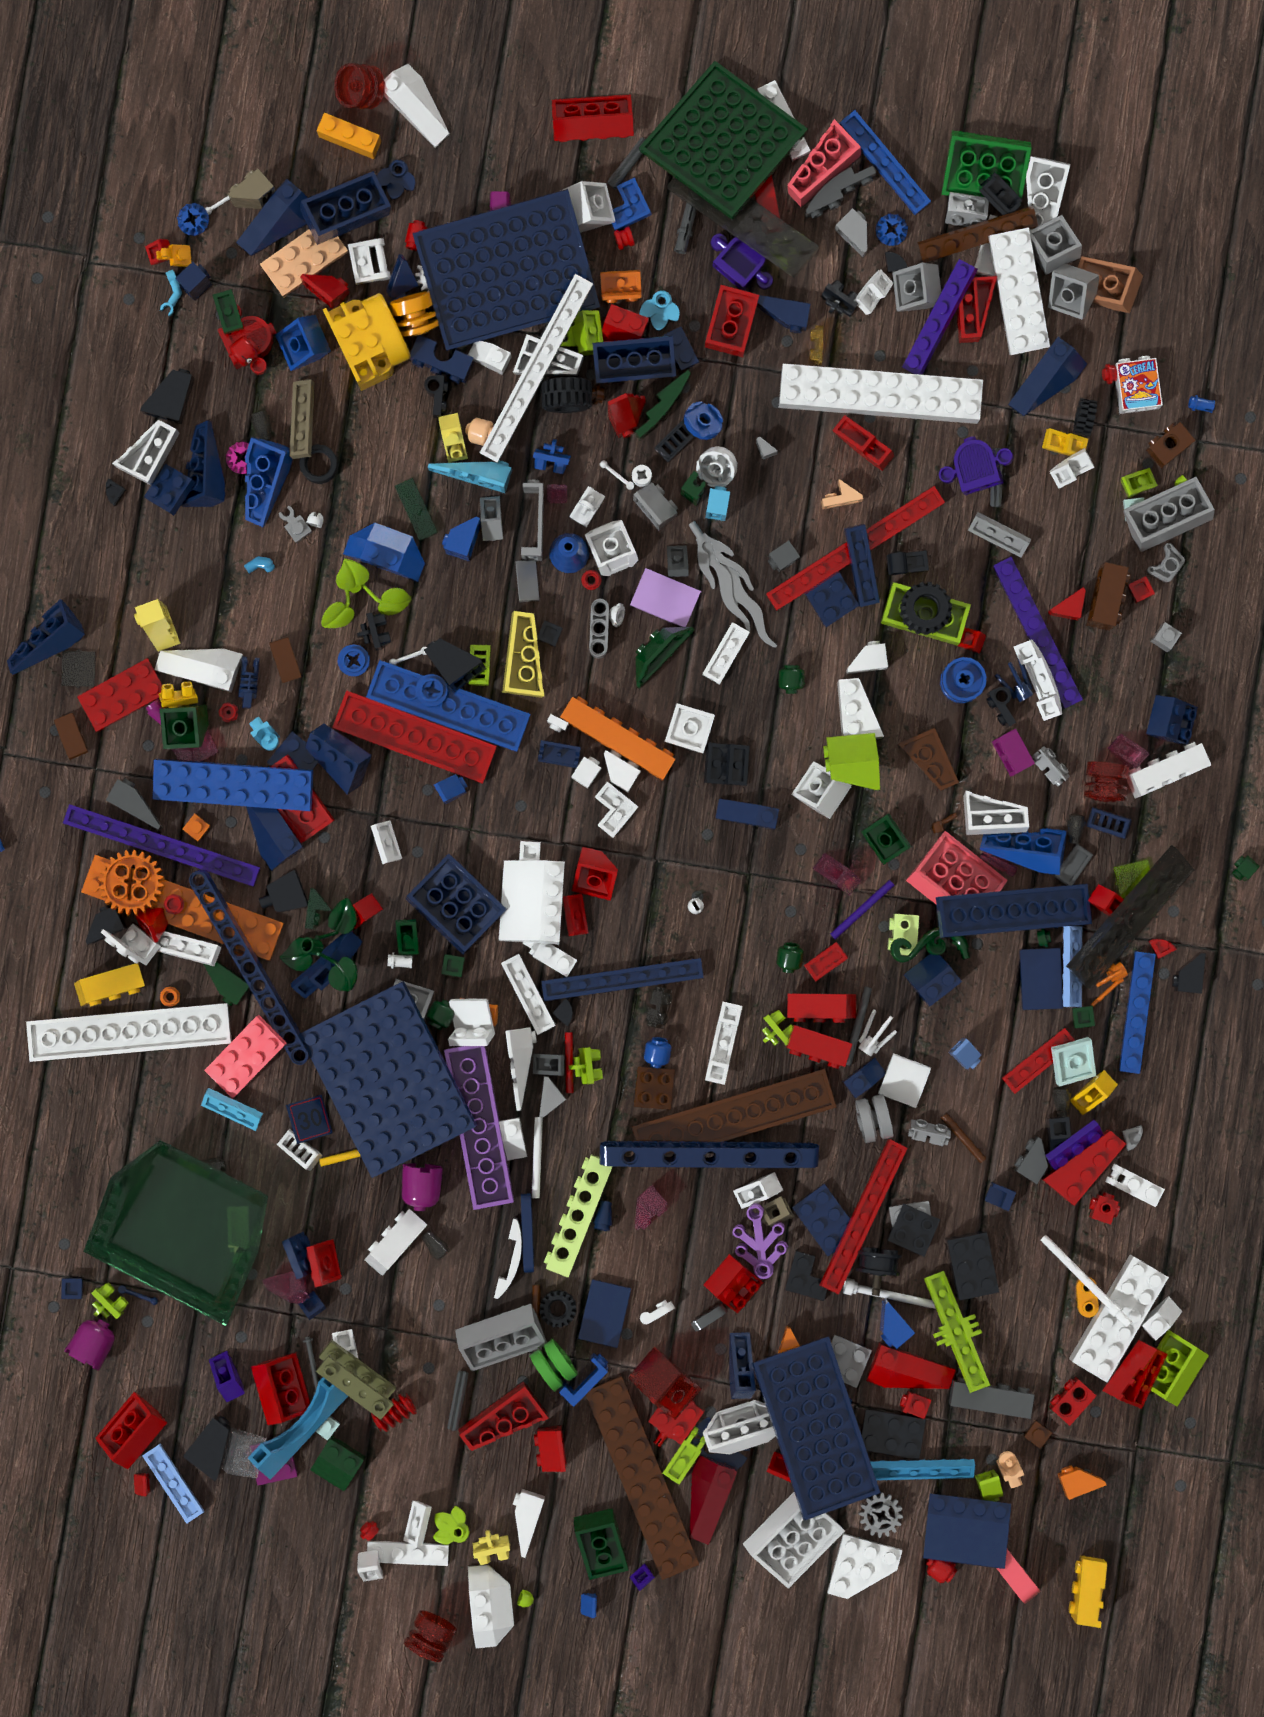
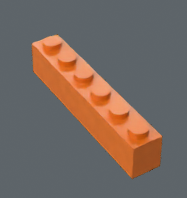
[560,696,676,781]

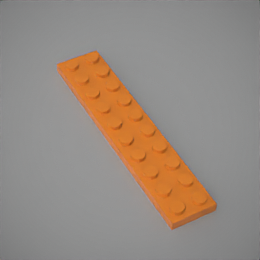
[81,855,284,961]

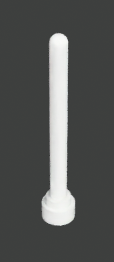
[843,1278,936,1309]

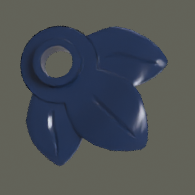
[377,160,415,200]

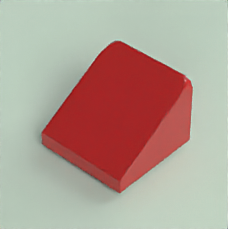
[145,239,170,265]
[958,627,986,654]
[134,1473,150,1497]

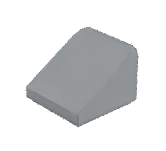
[756,437,778,460]

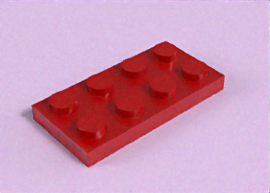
[77,658,163,732]
[271,755,335,844]

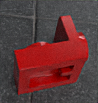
[900,1391,931,1419]

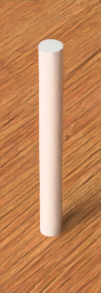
[532,1117,543,1198]

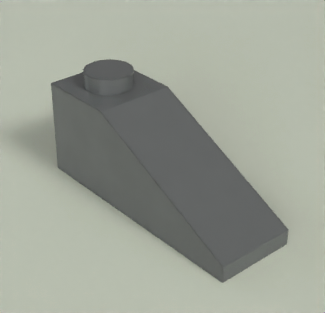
[106,778,163,830]

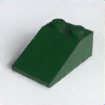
[573,1508,629,1580]

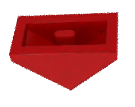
[1048,587,1086,620]
[352,893,383,931]
[135,908,168,943]

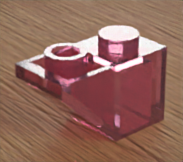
[635,1185,668,1231]

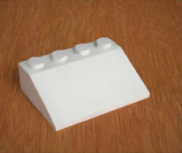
[499,860,565,945]
[743,1492,845,1589]

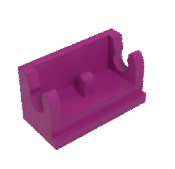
[992,729,1035,777]

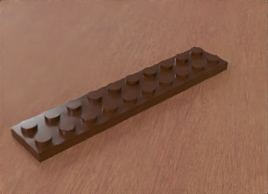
[632,1069,837,1157]
[586,1375,699,1580]

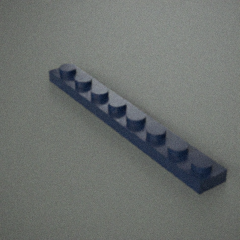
[541,958,704,1001]

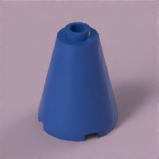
[549,533,589,573]

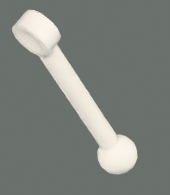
[205,196,230,215]
[600,460,634,490]
[389,647,427,666]

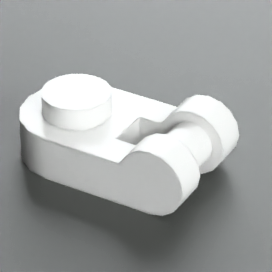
[640,1300,675,1324]

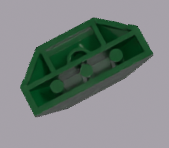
[635,627,694,689]

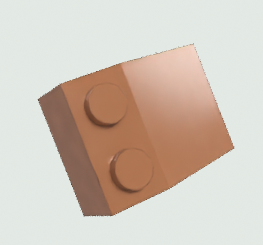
[1078,256,1143,313]

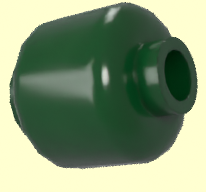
[779,665,805,694]
[776,942,804,973]
[426,999,454,1030]

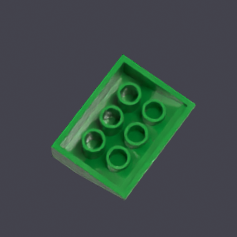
[941,130,1032,198]

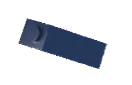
[757,295,811,333]
[715,799,779,830]
[729,1332,756,1399]

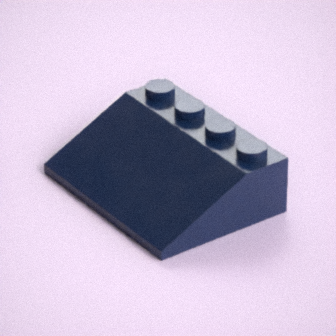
[406,854,507,955]
[923,1494,1011,1569]

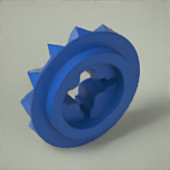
[177,203,209,236]
[876,213,908,246]
[338,644,370,677]
[415,674,448,706]

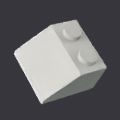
[791,761,852,819]

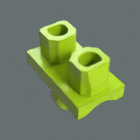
[762,1010,792,1046]
[569,1047,603,1084]
[91,1282,129,1319]

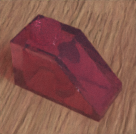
[813,853,862,896]
[262,1272,310,1304]

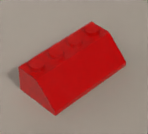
[552,94,634,142]

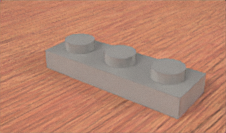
[968,512,1031,557]

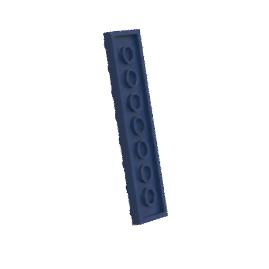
[936,884,1092,938]

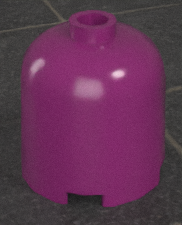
[402,1163,443,1211]
[64,1319,115,1371]

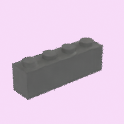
[949,1377,1035,1419]

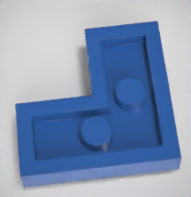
[612,177,652,230]

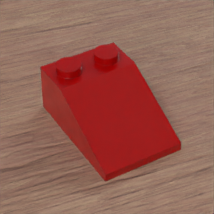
[705,285,759,357]

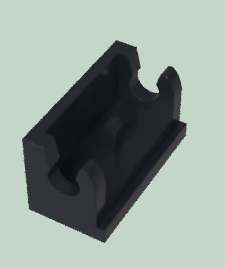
[979,172,1023,215]

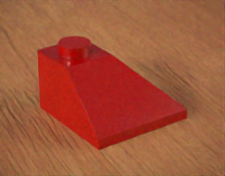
[300,274,350,309]
[572,847,618,901]

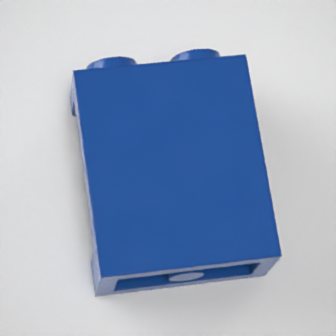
[559,1353,608,1407]

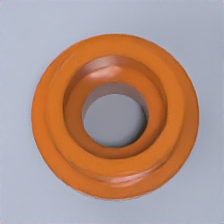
[160,987,180,1007]

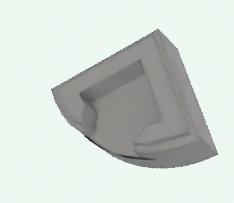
[1121,1125,1143,1151]

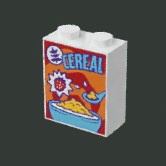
[1115,356,1162,414]

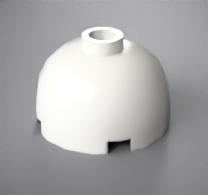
[696,446,737,487]

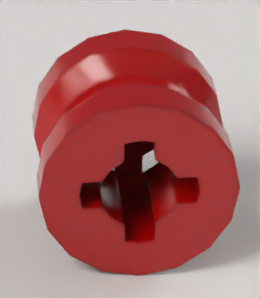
[614,226,635,250]

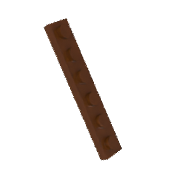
[917,206,1038,263]

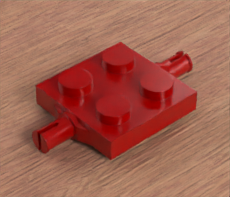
[648,1385,705,1447]

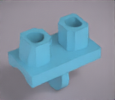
[249,717,280,751]

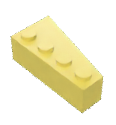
[502,611,544,698]

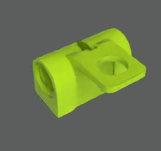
[560,310,603,356]

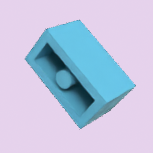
[705,486,730,521]

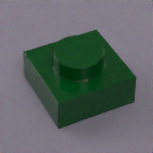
[442,954,465,977]
[1071,1006,1095,1028]

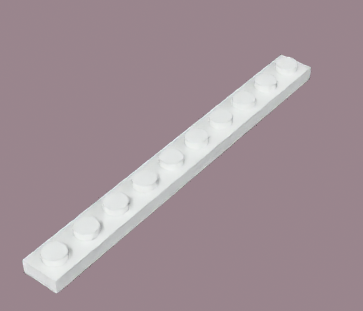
[480,274,593,463]

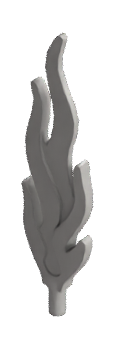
[688,521,777,648]

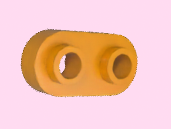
[1076,1277,1099,1318]

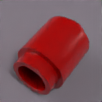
[405,220,428,251]

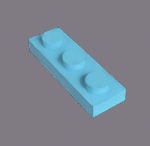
[201,1088,263,1131]

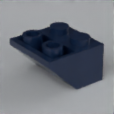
[1146,695,1198,746]

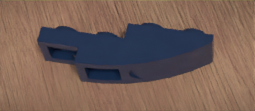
[291,931,363,999]

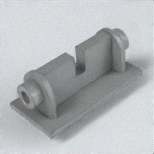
[1032,746,1070,787]
[908,1119,951,1146]

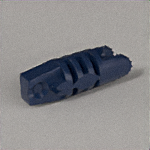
[238,656,260,709]

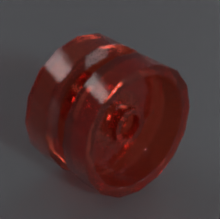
[334,63,385,109]

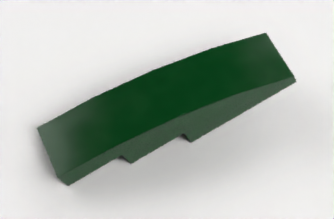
[635,370,691,441]

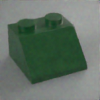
[310,1435,366,1491]

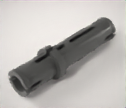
[674,193,701,254]

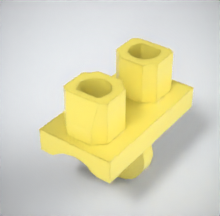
[472,1530,510,1565]

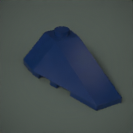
[181,420,225,507]

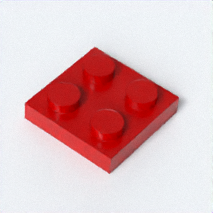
[306,1239,342,1287]

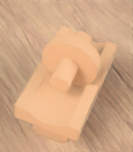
[996,1451,1024,1488]

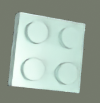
[1051,1037,1096,1087]

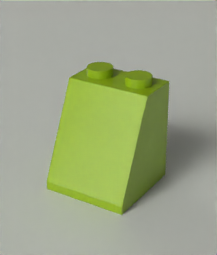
[823,733,880,790]

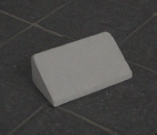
[515,560,539,602]

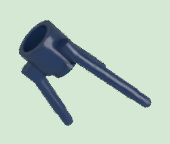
[995,654,1033,702]

